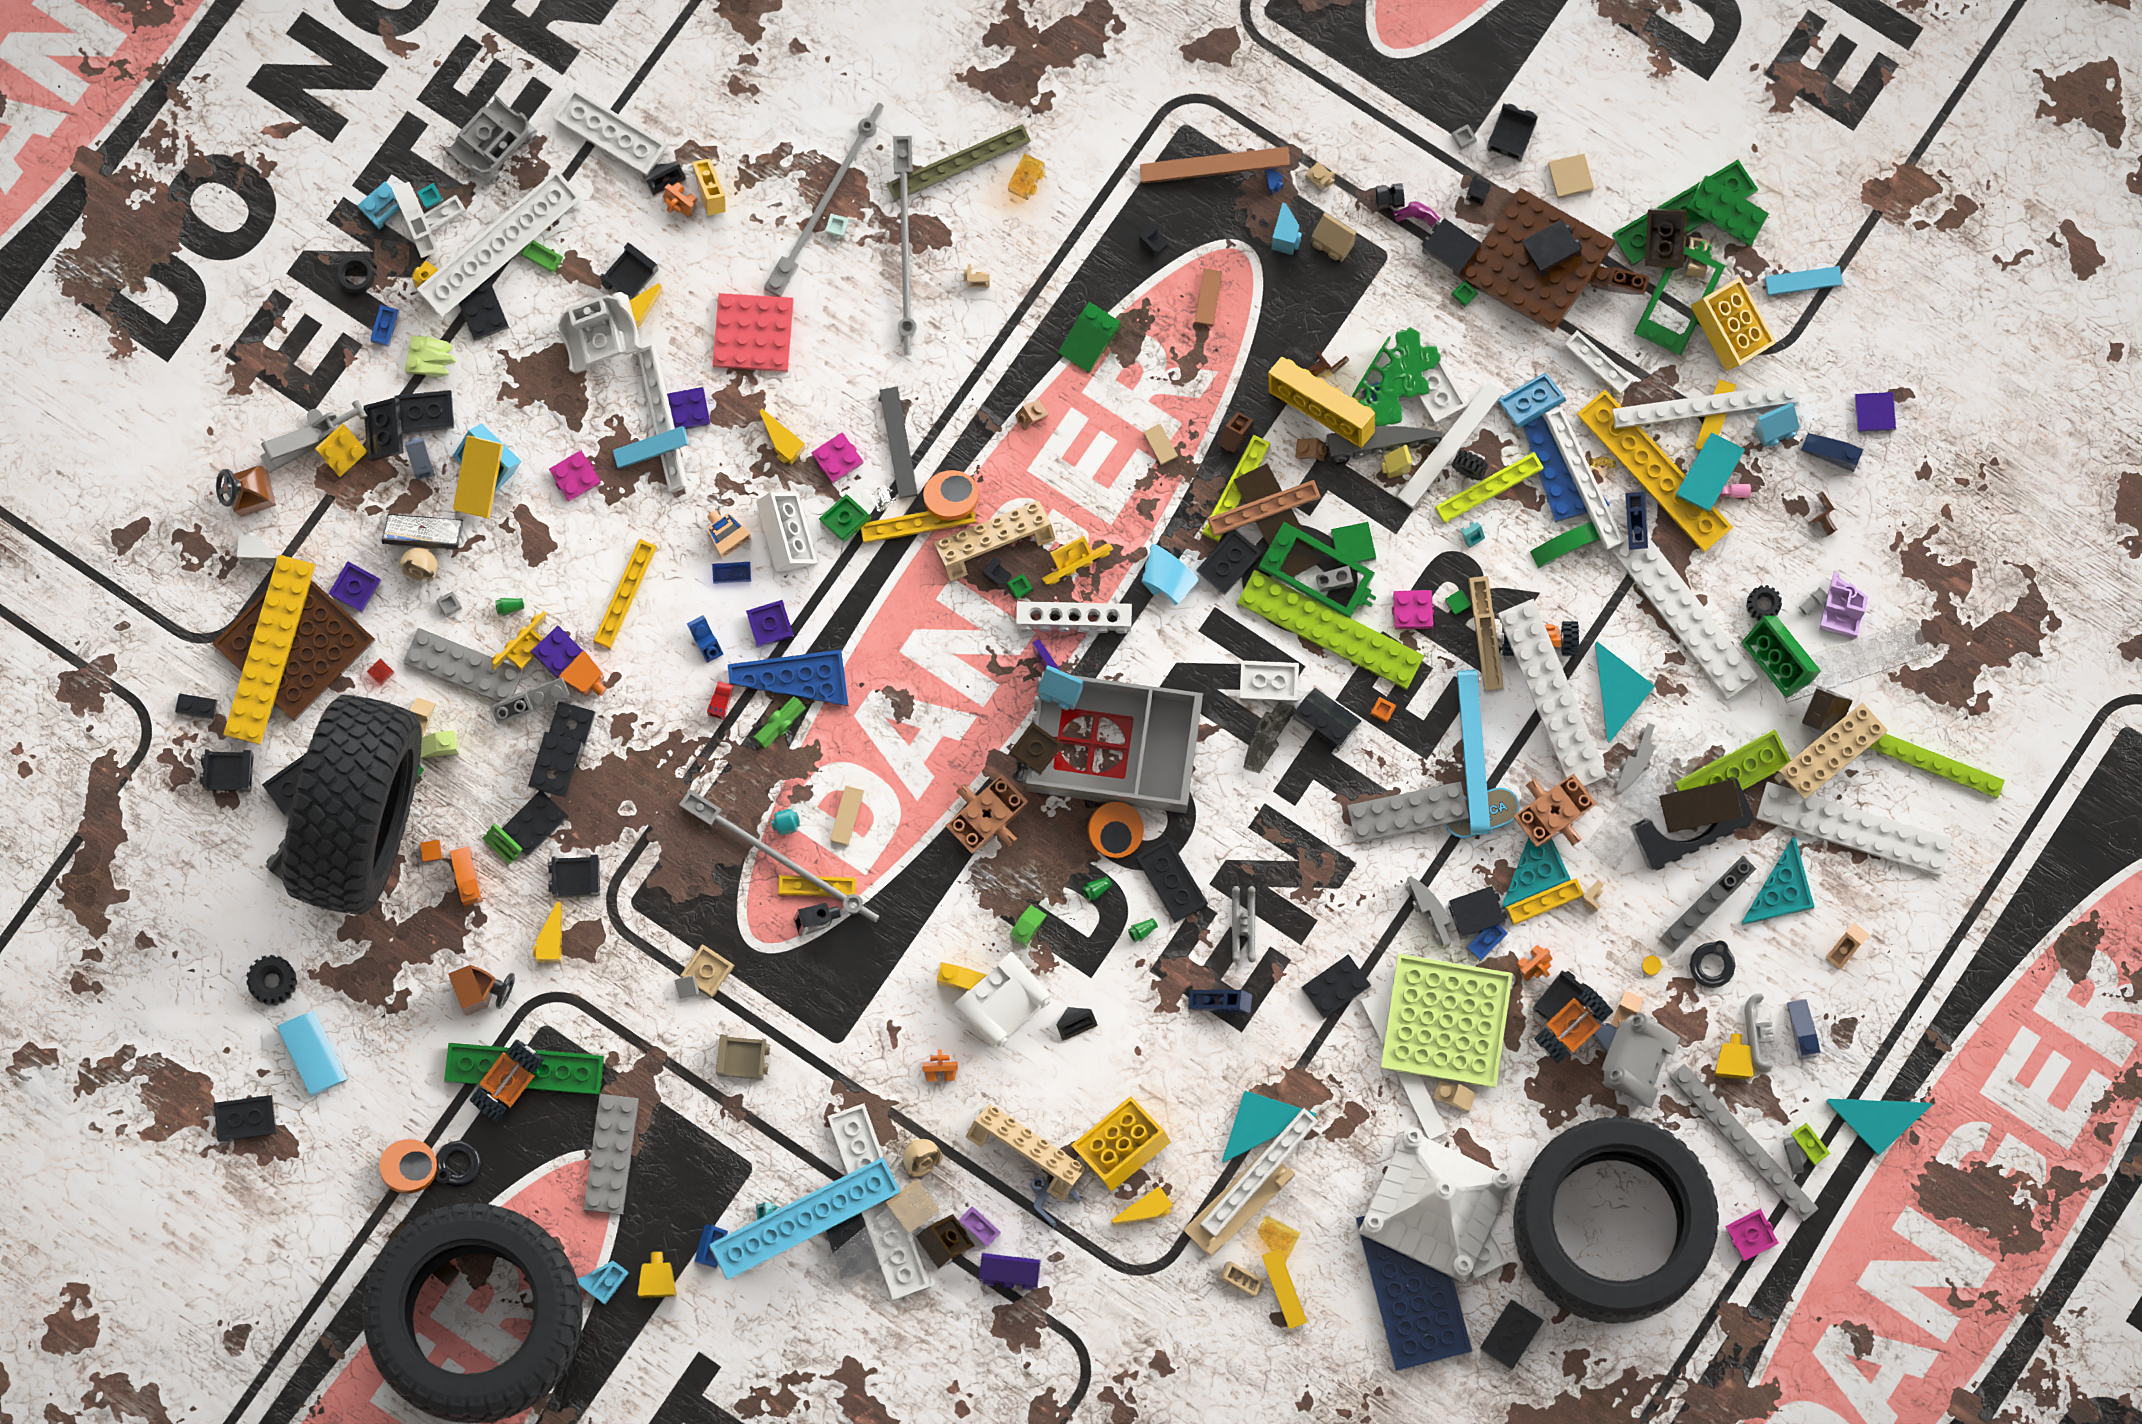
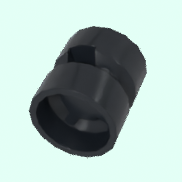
[1375,183,1405,210]

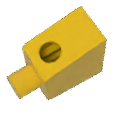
[1714,1033,1753,1080]
[638,1252,677,1298]

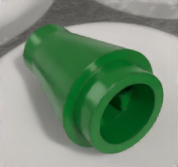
[495,597,524,616]
[1082,876,1112,901]
[1128,918,1158,943]

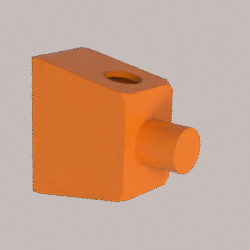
[559,650,607,697]

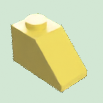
[1381,445,1412,479]

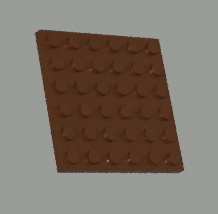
[1459,187,1615,333]
[212,580,375,722]

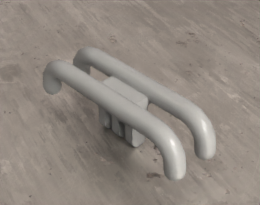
[1232,886,1256,963]
[1744,993,1774,1072]

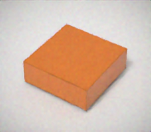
[1370,697,1396,723]
[420,840,443,863]

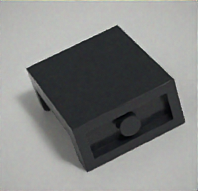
[1486,103,1538,161]
[1421,218,1481,278]
[1522,219,1582,278]
[600,242,659,301]
[200,749,254,792]
[548,854,600,898]
[1447,886,1507,940]
[1533,970,1589,1022]

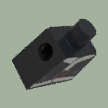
[794,903,841,936]

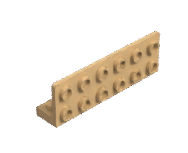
[934,501,1056,582]
[1775,702,1888,800]
[965,1104,1086,1202]
[1184,1149,1295,1258]

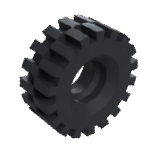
[246,955,297,1006]

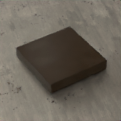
[1009,722,1063,776]

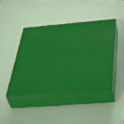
[819,494,872,543]
[1331,522,1377,567]

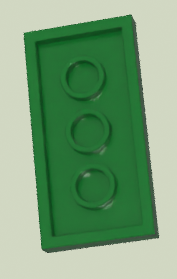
[1686,175,1769,246]

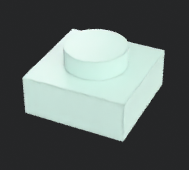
[826,214,849,238]

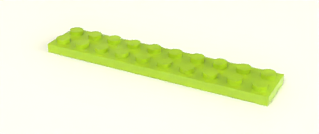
[1237,570,1425,690]

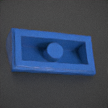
[694,1225,728,1268]

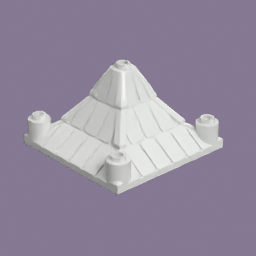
[1358,1127,1513,1283]

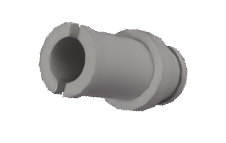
[1799,587,1828,615]

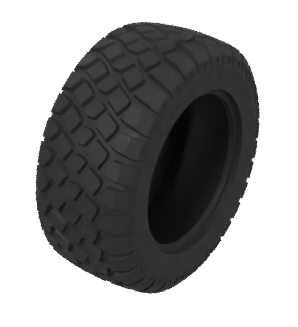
[282,695,422,915]
[363,1203,583,1424]

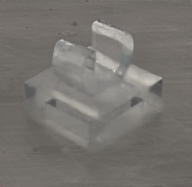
[871,486,896,512]

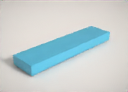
[1765,266,1843,296]
[613,426,689,469]

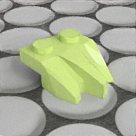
[404,336,456,377]

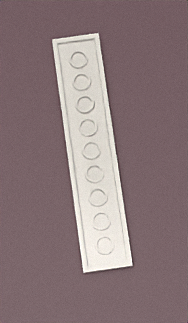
[416,170,581,318]
[1611,536,1758,701]
[1497,599,1607,786]
[1756,782,1953,876]
[827,1103,930,1301]

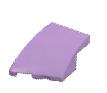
[1819,572,1868,639]

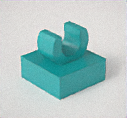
[417,183,443,209]
[1461,522,1485,548]
[756,1202,778,1220]

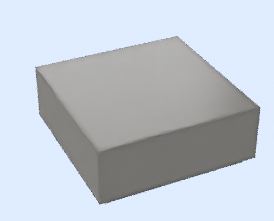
[1452,124,1477,150]
[436,591,462,617]
[674,975,699,999]

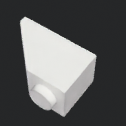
[237,532,277,563]

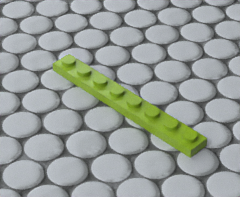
[1868,734,2005,799]

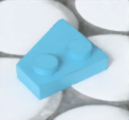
[578,1261,629,1305]

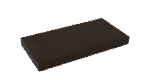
[1659,779,1743,833]

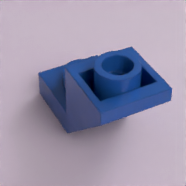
[1264,168,1284,196]
[686,615,724,663]

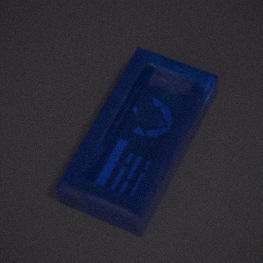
[712,561,751,584]

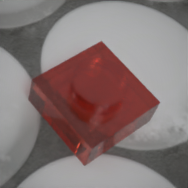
[367,658,395,686]

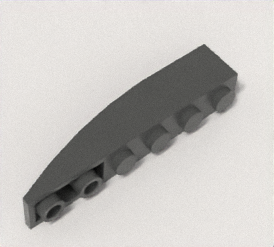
[1326,426,1443,462]
[1660,855,1757,953]

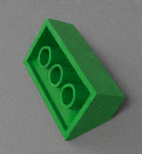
[1741,616,1821,698]

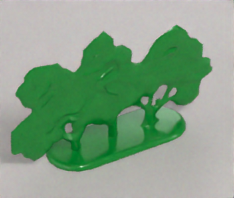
[1352,327,1441,426]

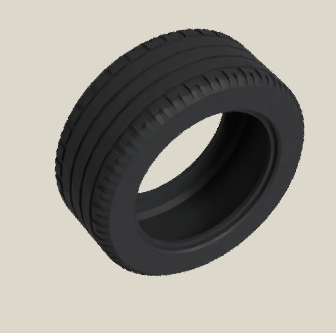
[1513,1116,1719,1324]

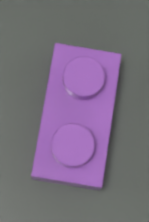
[959,1206,1001,1247]

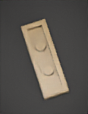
[830,785,864,846]

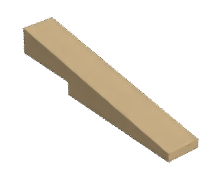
[1468,576,1504,691]

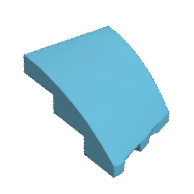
[1142,543,1199,605]

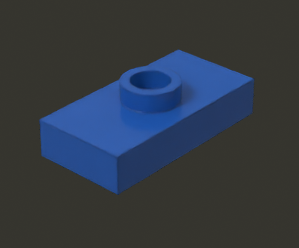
[370,305,399,346]
[1467,925,1508,962]

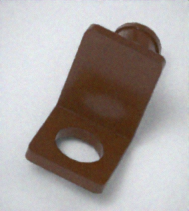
[1307,350,1350,377]
[1808,491,1838,536]

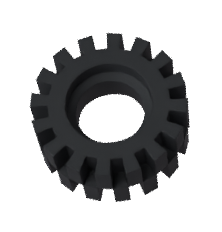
[1451,450,1489,481]
[1746,585,1782,621]

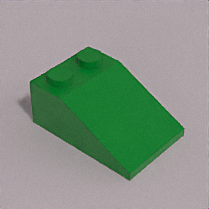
[1058,302,1121,373]

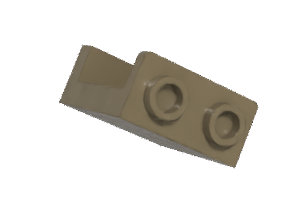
[716,1034,770,1080]

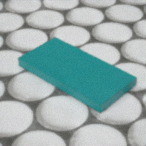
[1676,432,1745,513]

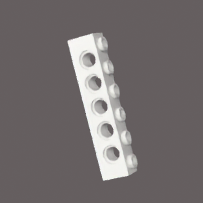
[1016,601,1132,633]

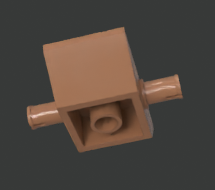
[1513,773,1597,847]
[945,774,1028,854]

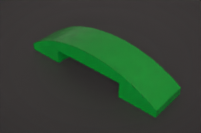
[1530,522,1600,569]

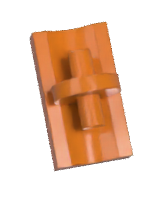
[662,182,698,217]
[1517,945,1553,982]
[922,1050,958,1082]

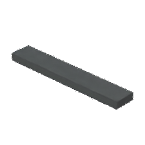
[879,386,918,499]

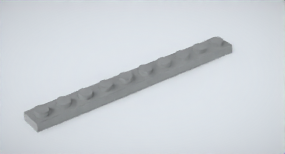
[1670,1063,1818,1222]

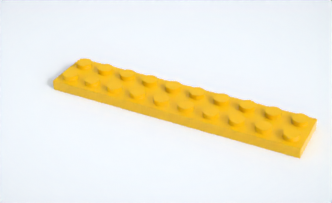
[1577,390,1733,553]
[223,554,316,745]

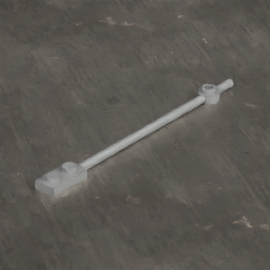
[764,102,884,297]
[893,135,917,356]
[679,789,880,923]

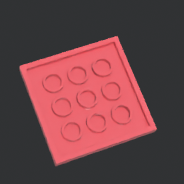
[712,293,794,372]

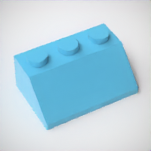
[453,424,522,493]

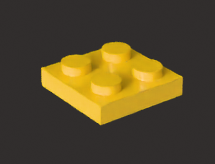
[315,423,367,477]

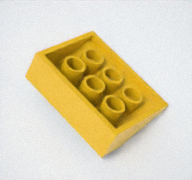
[1690,277,1776,371]
[1071,1096,1171,1192]

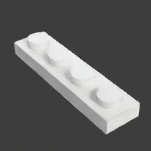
[1564,331,1633,395]

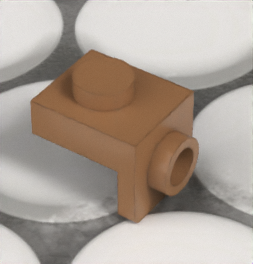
[1015,399,1049,430]
[1295,438,1327,461]

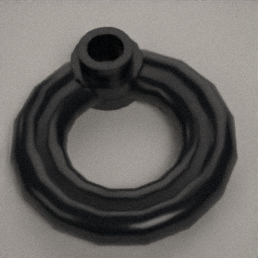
[1689,940,1736,988]
[435,1140,481,1187]

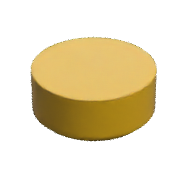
[1641,955,1662,976]

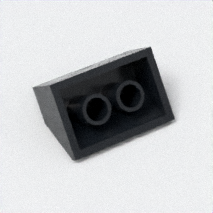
[1293,687,1362,751]

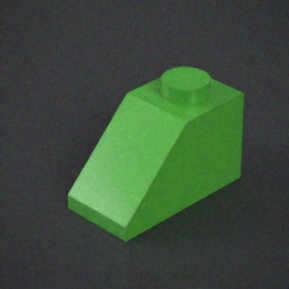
[1010,905,1047,948]

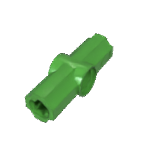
[754,697,806,749]

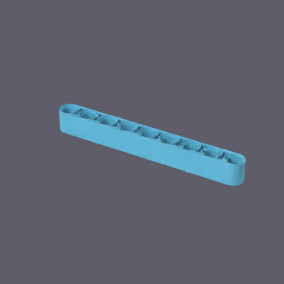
[1457,670,1490,835]

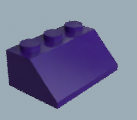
[979,1253,1041,1291]

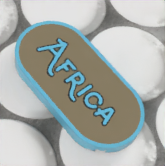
[1445,787,1519,839]

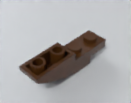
[1588,266,1650,295]

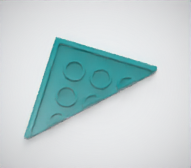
[1595,641,1655,743]
[1501,837,1571,909]
[1741,837,1815,925]
[1222,1090,1316,1163]
[1825,1098,1932,1156]

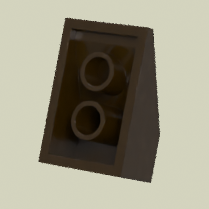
[1645,208,1688,268]

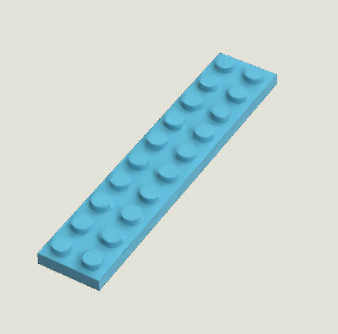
[709,1157,901,1281]

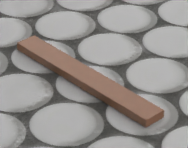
[1140,147,1290,184]

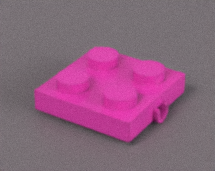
[811,432,864,484]
[549,450,601,502]
[1392,590,1434,629]
[1725,1208,1779,1262]

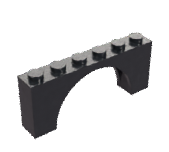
[1629,776,1755,871]

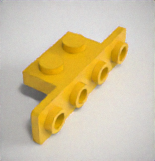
[1041,535,1113,585]
[491,611,547,671]

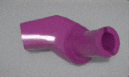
[1394,201,1441,228]

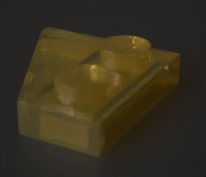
[1257,1215,1301,1264]

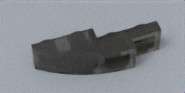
[1243,701,1296,774]

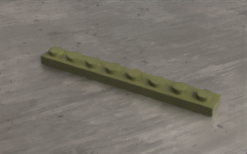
[887,124,1031,202]

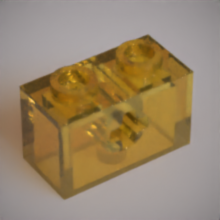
[1008,153,1046,200]

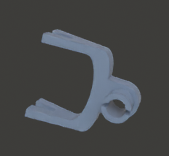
[1031,1177,1081,1228]

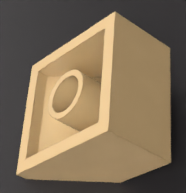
[1311,213,1356,262]

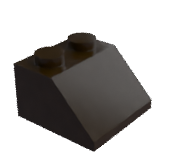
[1802,685,1853,732]
[916,1214,975,1269]

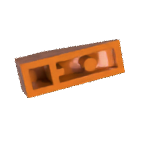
[450,846,483,906]

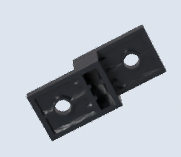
[528,701,596,798]

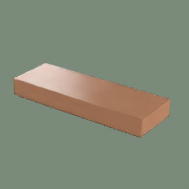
[1195,269,1222,326]

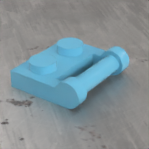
[357,181,400,230]

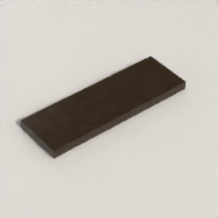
[1233,463,1320,578]

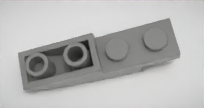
[490,677,570,724]
[1613,723,1656,796]
[1405,876,1451,949]

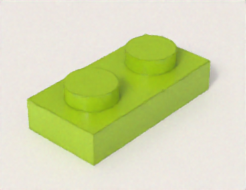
[1790,1122,1831,1166]

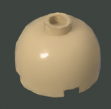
[398,547,438,582]
[903,1139,943,1177]

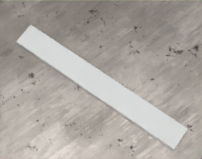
[637,344,688,493]
[1397,381,1503,509]
[1543,407,1624,550]
[1361,992,1447,1140]
[1200,1108,1318,1238]

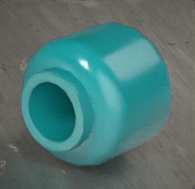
[771,809,800,836]

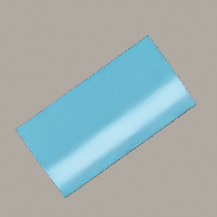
[277,1011,347,1097]

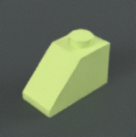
[420,730,459,759]

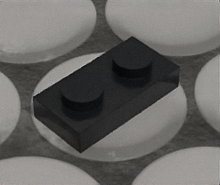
[175,693,218,720]

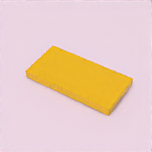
[453,436,504,519]

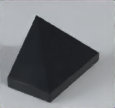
[645,162,686,196]
[1056,1007,1098,1041]

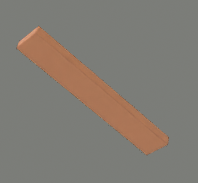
[1207,480,1321,537]

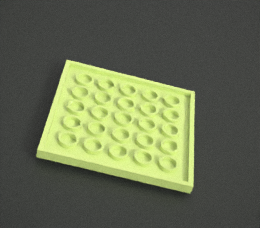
[1380,954,1513,1088]

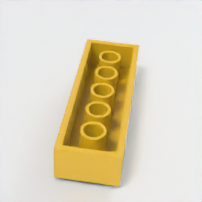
[1268,357,1375,448]

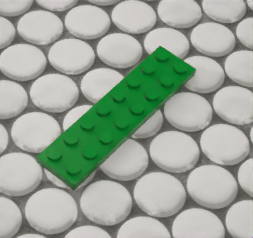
[1612,159,1759,266]
[444,1043,604,1095]

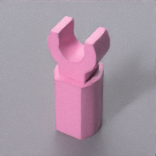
[1719,484,1751,498]

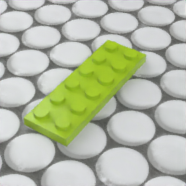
[1674,729,1791,791]

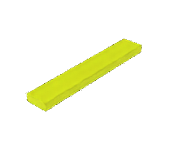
[1202,435,1270,542]
[1435,452,1544,524]

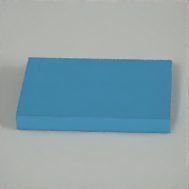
[1498,372,1566,428]

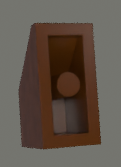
[1217,411,1254,453]

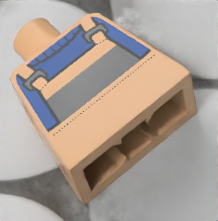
[707,510,751,559]

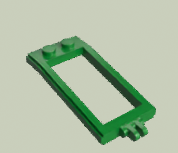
[1633,241,1726,356]
[1258,522,1377,618]

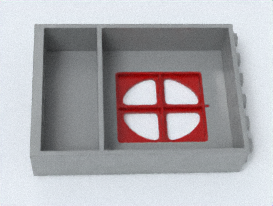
[1023,671,1203,814]

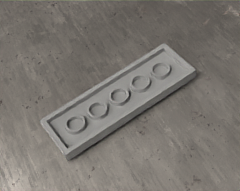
[403,628,524,702]
[1347,781,1469,844]
[584,1094,639,1215]

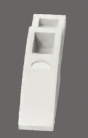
[392,182,439,258]

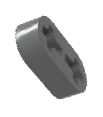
[1783,1137,1804,1175]

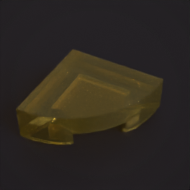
[1589,456,1616,468]

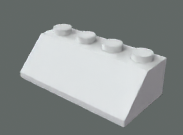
[756,492,818,572]

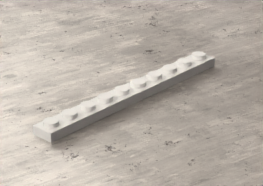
[1612,383,1800,429]

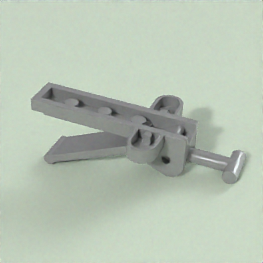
[260,400,367,473]

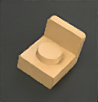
[1305,162,1335,191]
[963,264,990,287]
[1581,880,1604,912]

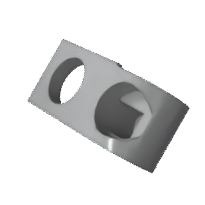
[1316,566,1354,592]

